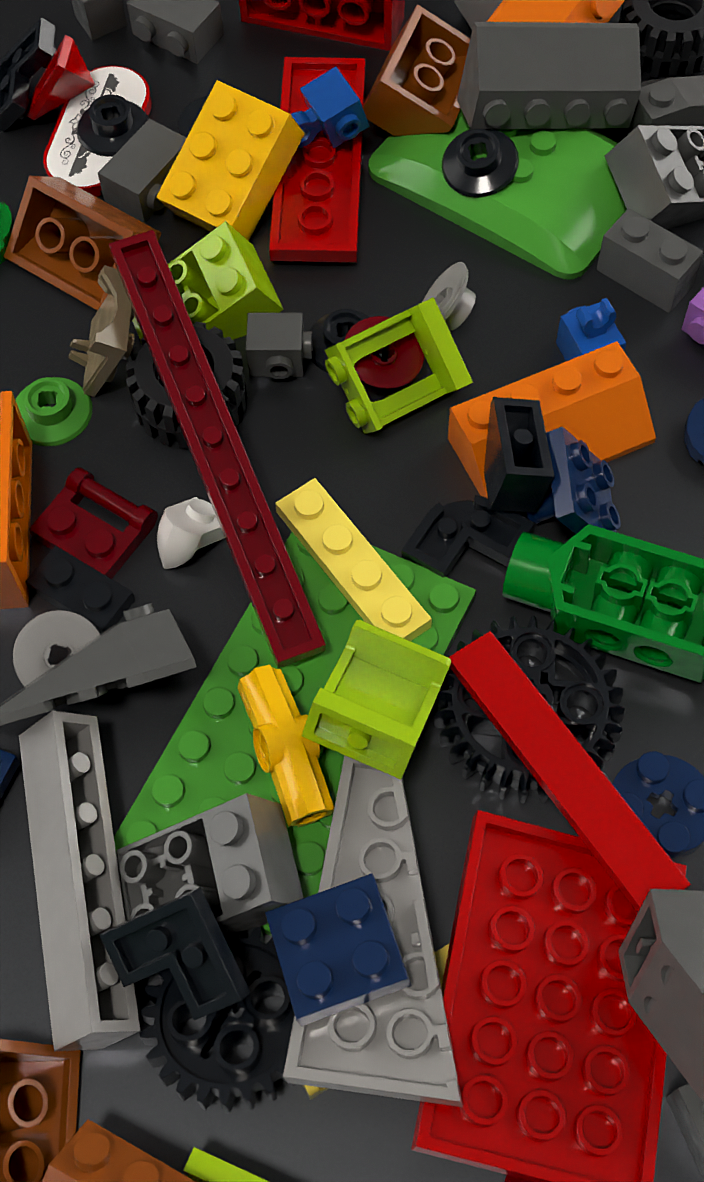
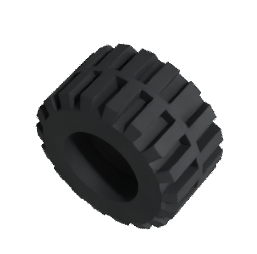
[619,0,704,79]
[126,322,248,449]

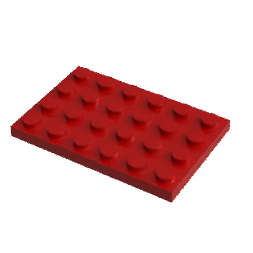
[411,810,687,1182]

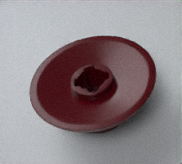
[344,316,424,389]

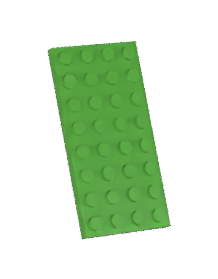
[114,532,476,937]

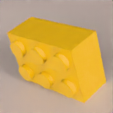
[156,80,305,241]

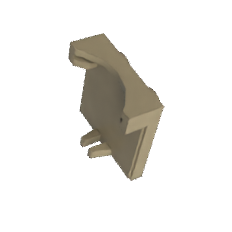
[68,265,135,397]

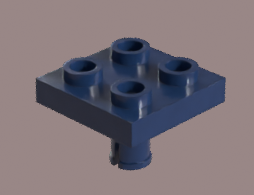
[526,426,621,534]

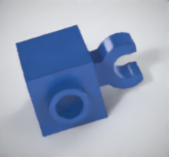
[291,66,369,148]
[556,298,626,361]

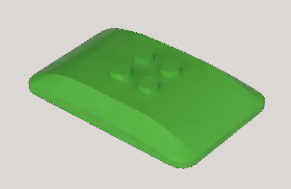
[369,109,627,279]

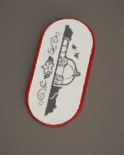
[43,66,152,197]

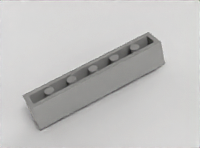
[19,710,141,1051]

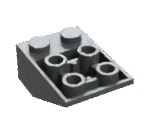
[605,125,704,230]
[116,793,304,936]
[618,889,704,1103]

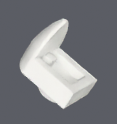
[157,497,225,569]

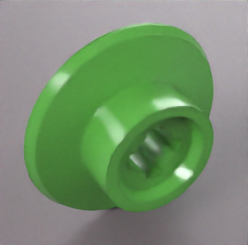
[16,377,93,446]

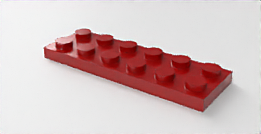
[269,57,366,262]

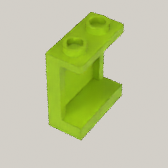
[302,620,452,780]

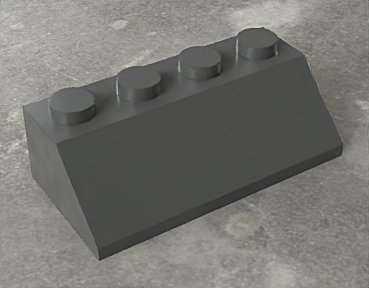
[457,22,641,129]

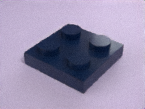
[265,873,412,1026]

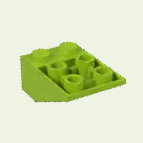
[132,221,284,343]

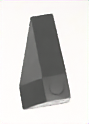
[626,76,704,133]
[0,603,196,726]

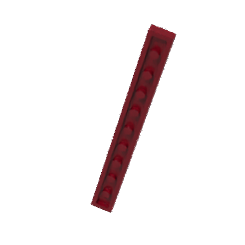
[109,230,326,668]

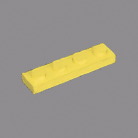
[275,478,432,641]

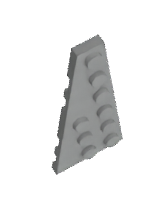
[283,755,463,1107]

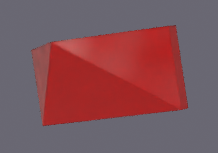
[27,35,95,120]

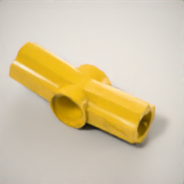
[237,665,334,827]

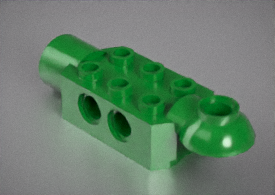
[502,524,704,683]

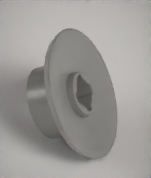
[422,262,476,331]
[13,610,100,687]

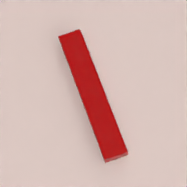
[448,630,691,912]

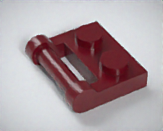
[29,467,158,579]

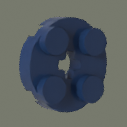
[612,751,704,858]

